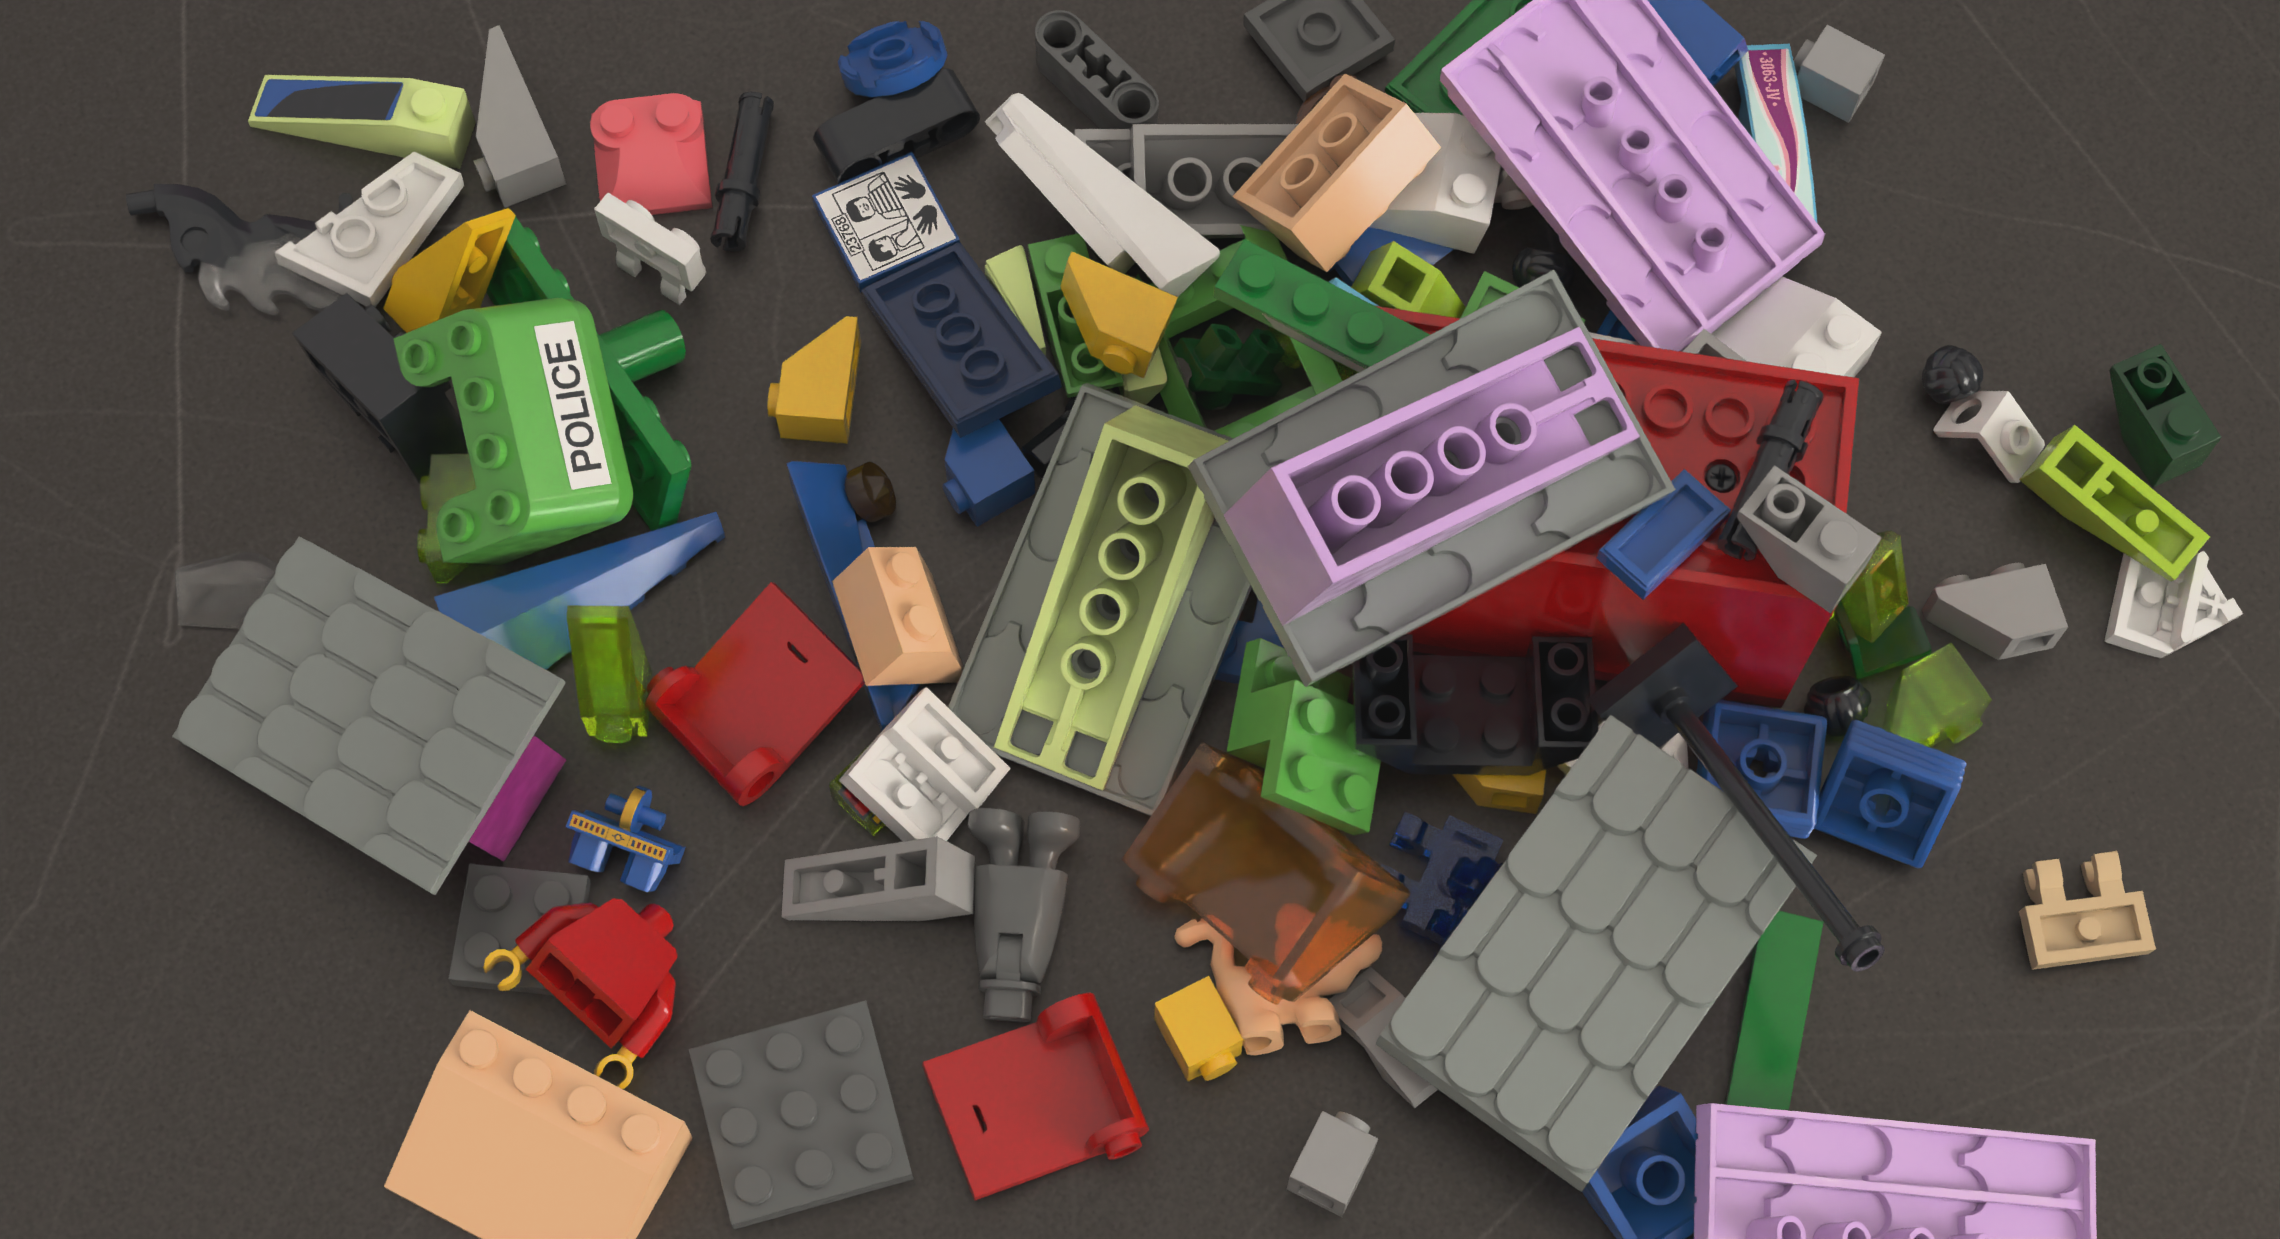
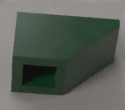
[2109,344,2222,487]

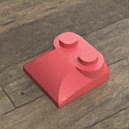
[590,93,713,215]

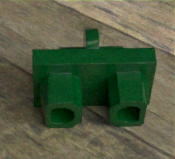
[1173,324,1284,411]

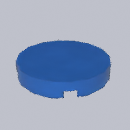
[838,21,948,97]

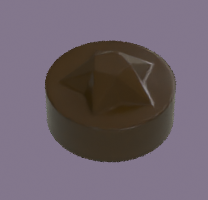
[845,462,896,522]

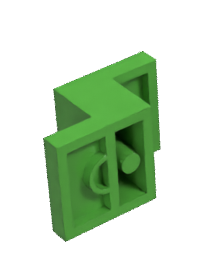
[1227,638,1381,836]

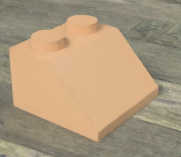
[832,547,964,686]

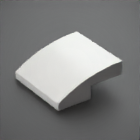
[839,687,1011,842]

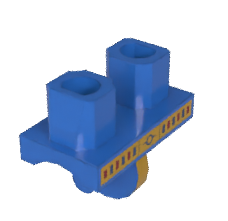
[566,785,686,892]

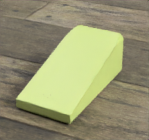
[985,245,1046,356]

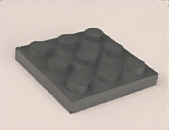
[688,1000,913,1230]

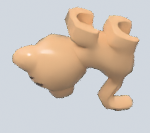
[1174,906,1383,1056]

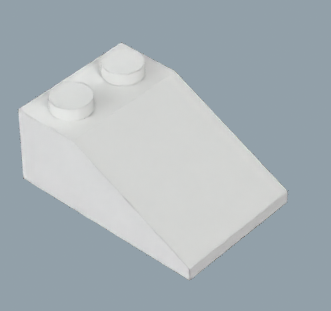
[1369,113,1501,254]
[1711,276,1882,377]

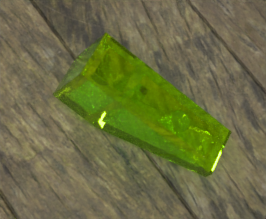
[567,605,652,743]

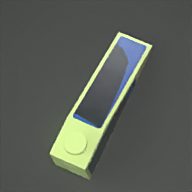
[248,75,476,169]

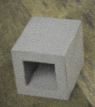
[1794,25,1885,123]
[1287,1111,1378,1217]

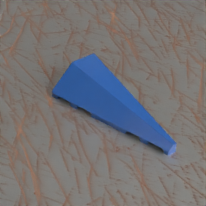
[434,512,725,670]

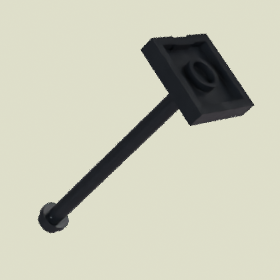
[1588,623,1885,972]

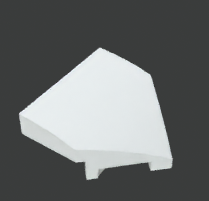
[2104,551,2243,658]

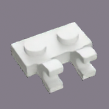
[594,193,706,305]

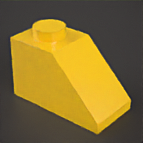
[1060,252,1178,378]
[767,316,861,444]

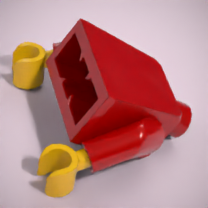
[483,898,678,1089]

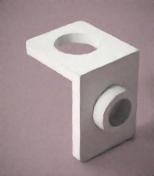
[1933,391,2045,483]

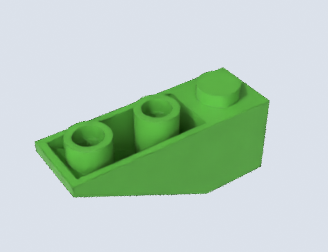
[1028,233,1123,398]

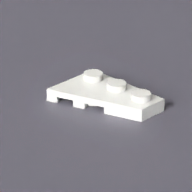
[274,152,464,307]

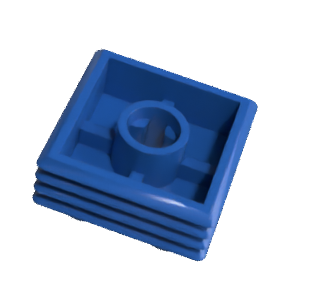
[1697,700,1827,839]
[1814,720,1966,868]

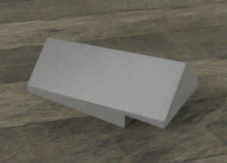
[1074,124,1298,242]

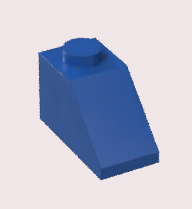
[942,419,1035,527]

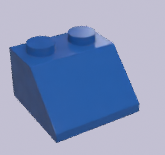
[1582,1086,1698,1239]

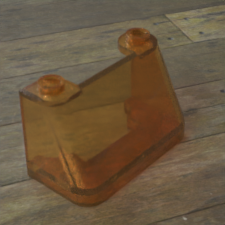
[1122,742,1411,1005]

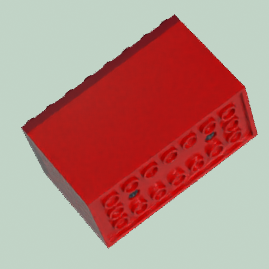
[1376,306,1859,708]

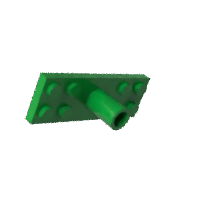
[486,209,691,531]

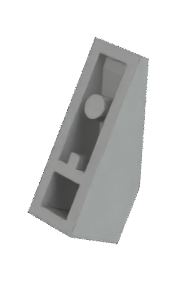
[473,25,566,208]
[782,836,975,921]

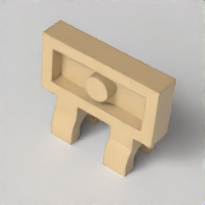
[2019,851,2156,970]

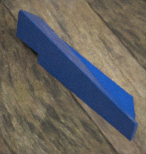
[786,461,920,732]

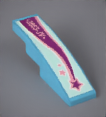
[1734,44,1817,222]

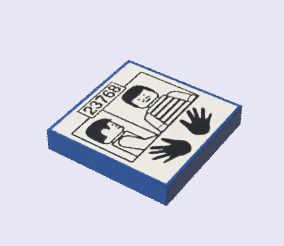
[812,152,960,293]

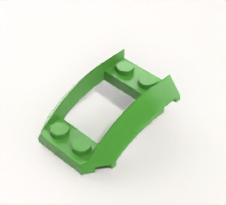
[1135,225,1342,438]

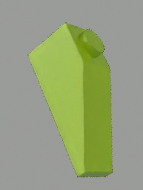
[2019,425,2210,582]

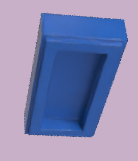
[1596,469,1731,600]

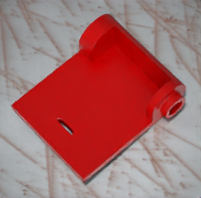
[645,582,865,806]
[922,993,1149,1201]

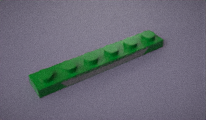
[1214,239,1430,373]

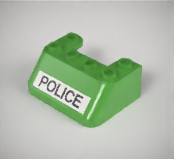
[393,298,633,565]

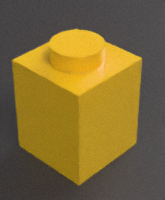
[1154,976,1243,1082]

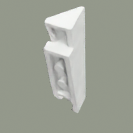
[985,93,1220,297]

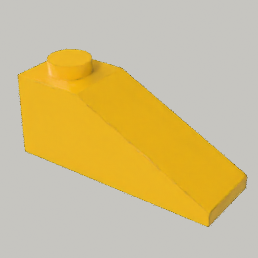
[383,208,516,333]

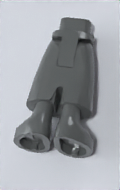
[968,808,1081,1022]

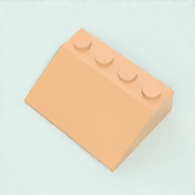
[384,1010,693,1239]

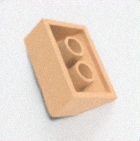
[1232,74,1441,272]

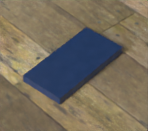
[861,242,1062,438]

